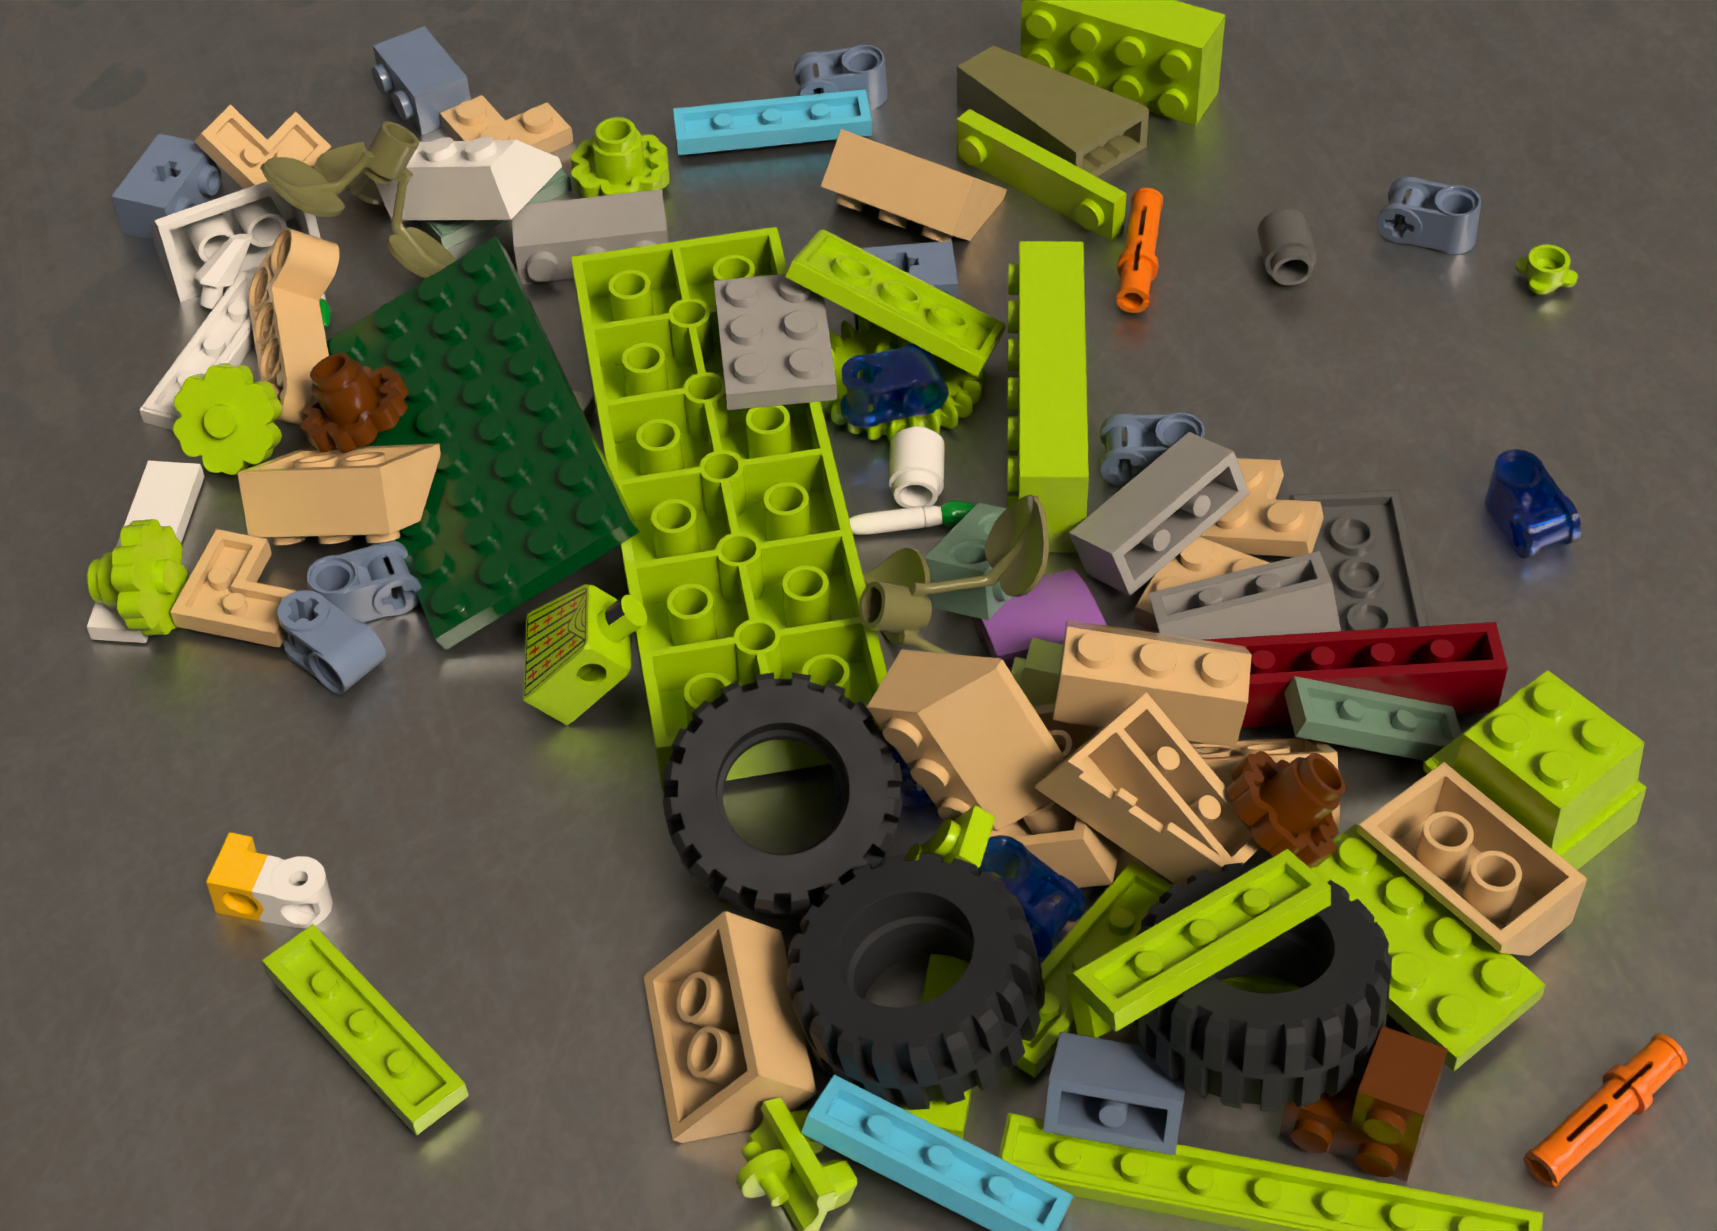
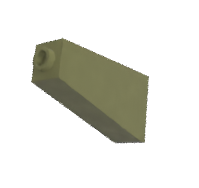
[957,45,1149,177]

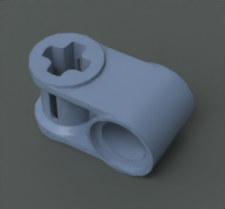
[793,45,888,110]
[1376,176,1481,254]
[1100,412,1205,487]
[306,541,421,623]
[277,590,386,695]

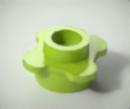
[1516,244,1578,294]

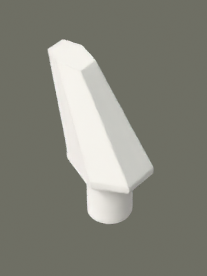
[195,234,252,309]

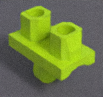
[736,1097,857,1231]

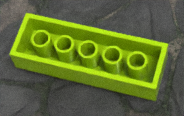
[1007,241,1089,553]

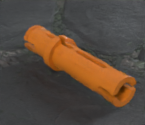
[1116,187,1163,313]
[1523,1033,1687,1188]

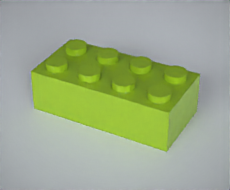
[1020,0,1226,126]

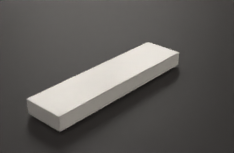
[139,271,255,430]
[86,461,205,643]

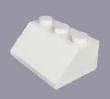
[375,136,562,220]
[150,181,320,302]

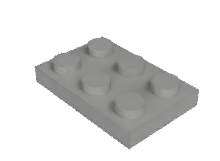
[714,274,837,410]

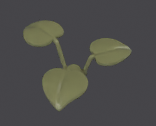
[260,121,456,278]
[859,495,1049,654]

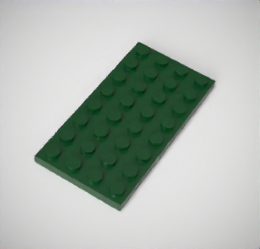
[326,236,640,650]

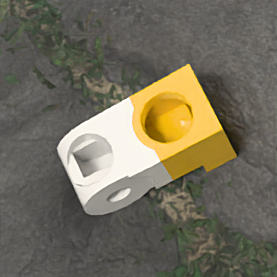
[206,832,333,928]

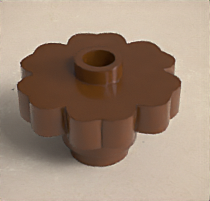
[300,353,409,453]
[1227,751,1346,869]

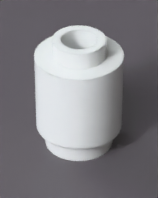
[889,426,945,508]

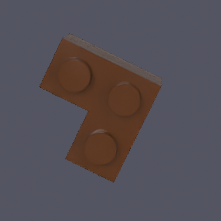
[1279,1026,1448,1182]

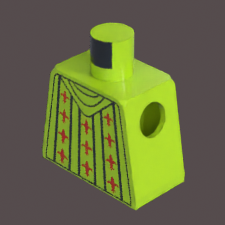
[523,584,647,725]

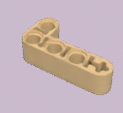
[248,228,340,426]

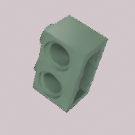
[925,503,1013,621]

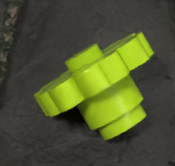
[570,117,670,198]
[173,363,283,475]
[87,519,188,636]

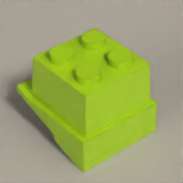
[1423,670,1647,870]

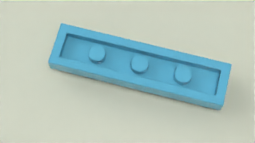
[673,89,872,155]
[801,1075,1074,1231]

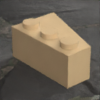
[1034,692,1261,886]

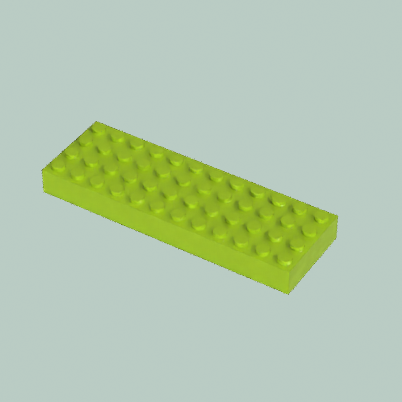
[571,227,897,791]

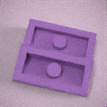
[971,569,1106,668]

